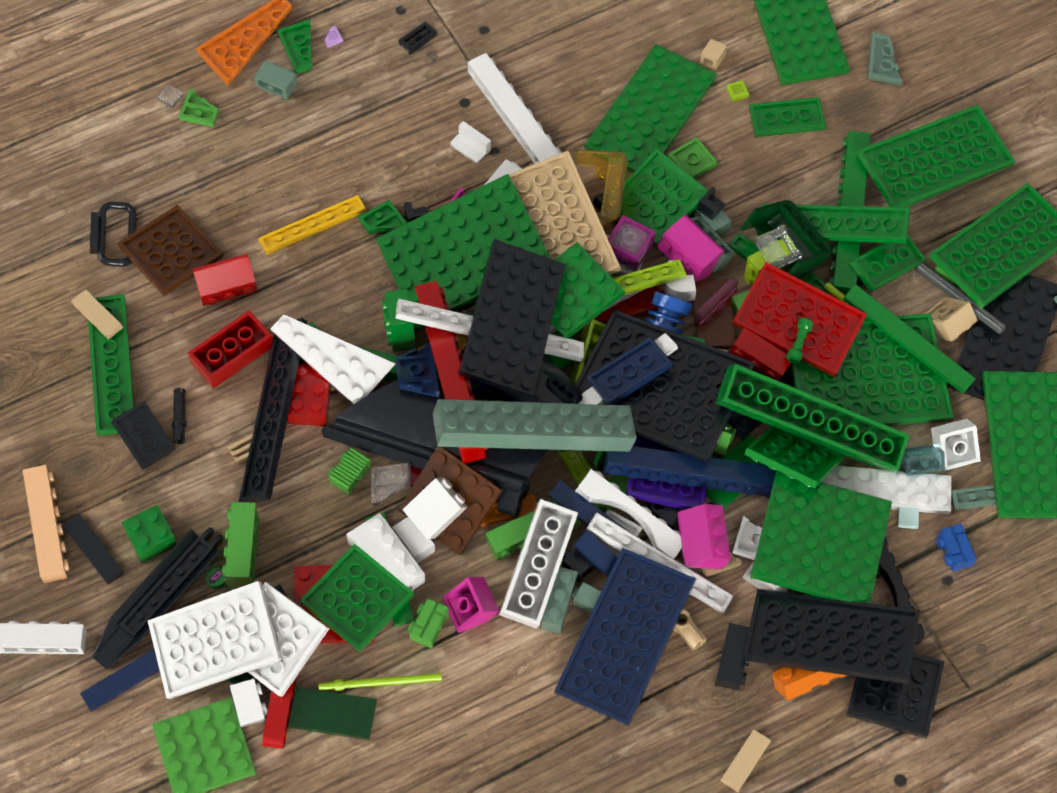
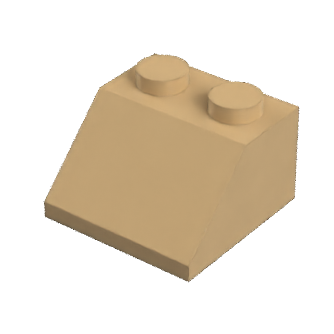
[924,297,978,341]

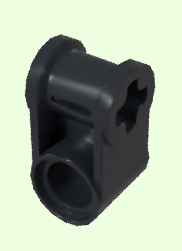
[649,502,682,530]

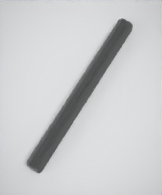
[917,262,1006,334]

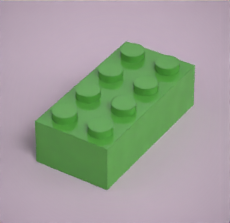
[222,502,260,591]

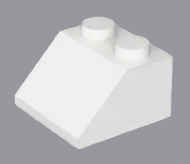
[931,419,981,471]

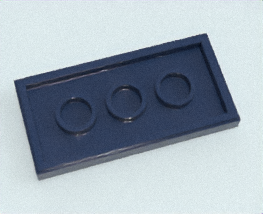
[586,337,673,405]

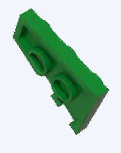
[277,19,313,74]

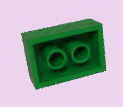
[382,289,415,352]

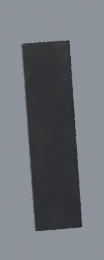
[63,514,124,585]

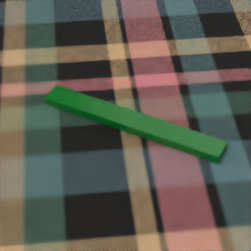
[843,284,976,394]

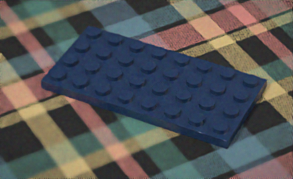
[554,548,696,726]

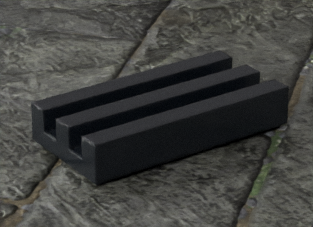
[399,21,437,55]

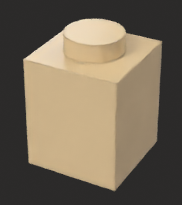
[700,39,727,71]

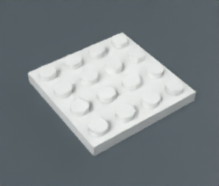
[248,582,329,697]

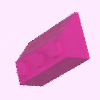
[657,215,724,282]
[677,504,731,569]

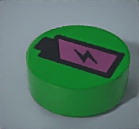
[206,568,225,589]

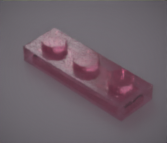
[694,277,738,326]

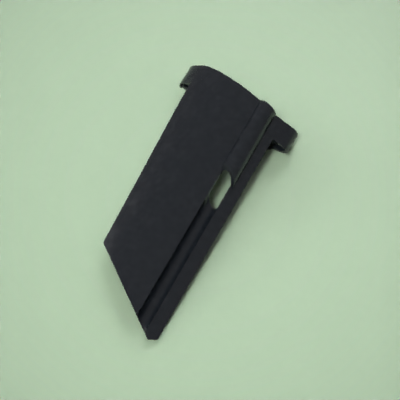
[321,380,565,517]

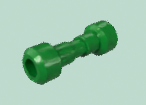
[786,318,814,364]

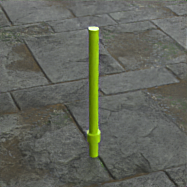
[319,673,442,692]

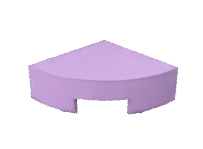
[325,25,343,48]

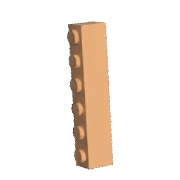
[23,465,70,584]

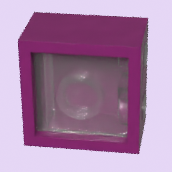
[608,215,656,271]

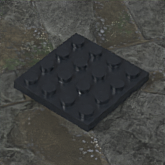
[846,653,945,739]

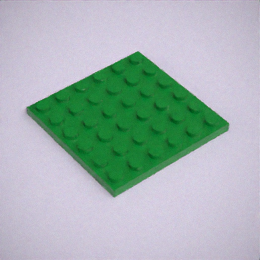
[750,470,892,603]

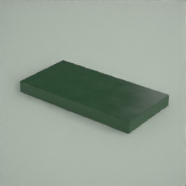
[288,687,377,740]

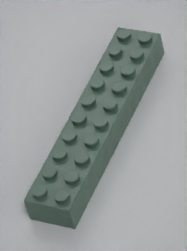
[433,399,636,452]

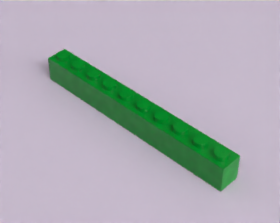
[829,130,871,295]

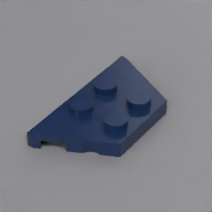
[395,342,440,397]

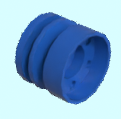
[645,292,692,334]

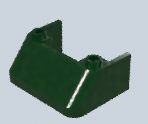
[740,200,832,279]

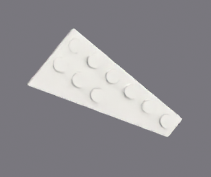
[270,314,395,404]

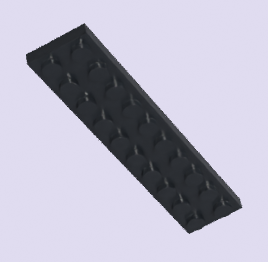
[239,318,308,503]

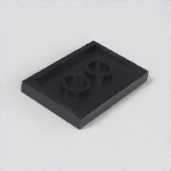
[111,401,176,471]

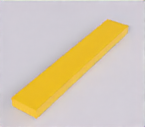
[258,195,366,255]

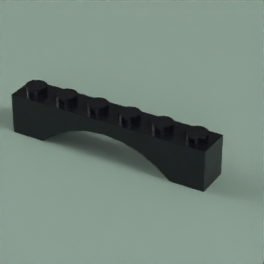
[877,536,925,645]

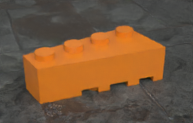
[772,666,847,701]

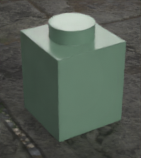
[572,582,601,615]

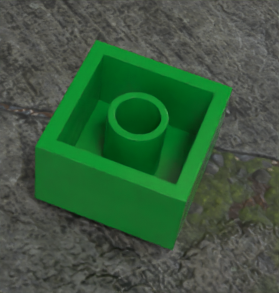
[121,504,177,563]

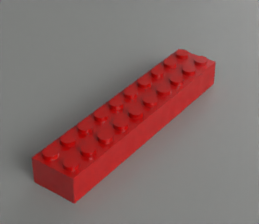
[415,280,488,464]

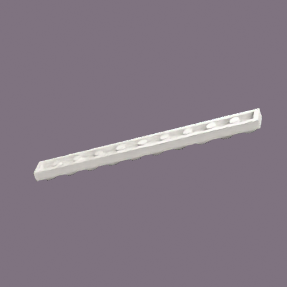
[395,299,584,362]

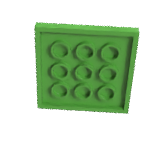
[152,697,256,793]

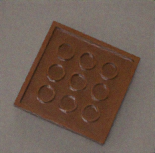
[118,205,223,296]
[398,446,503,555]

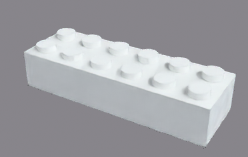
[498,499,578,628]

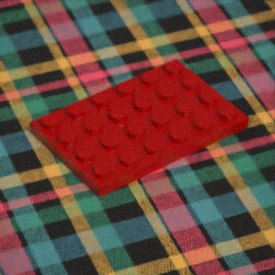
[732,262,867,377]

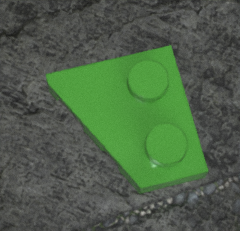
[179,89,219,127]

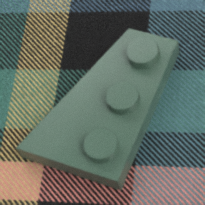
[867,32,903,86]

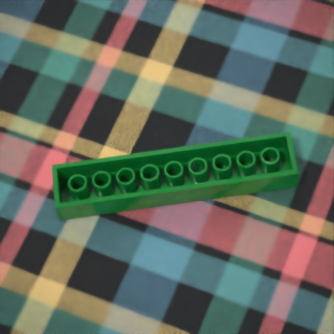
[715,364,910,473]

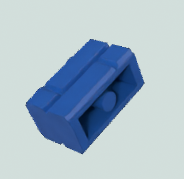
[936,524,977,572]

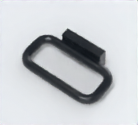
[90,202,136,267]

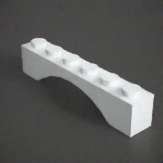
[575,469,682,559]

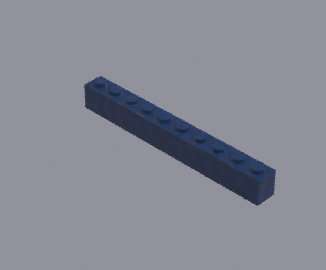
[604,446,777,498]

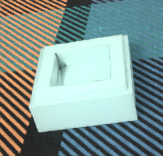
[898,507,919,529]

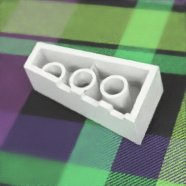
[346,513,425,591]

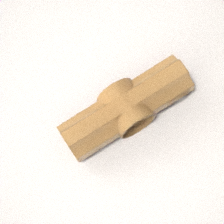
[674,610,707,651]

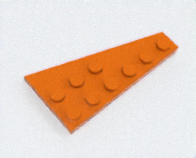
[196,0,292,86]

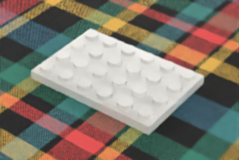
[148,581,282,699]

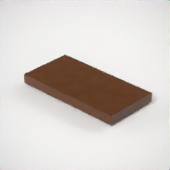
[693,280,735,349]

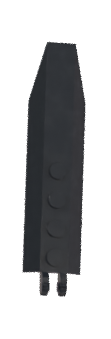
[92,527,224,670]

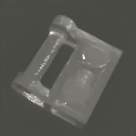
[755,225,803,268]

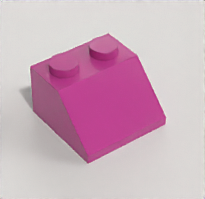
[443,577,500,633]

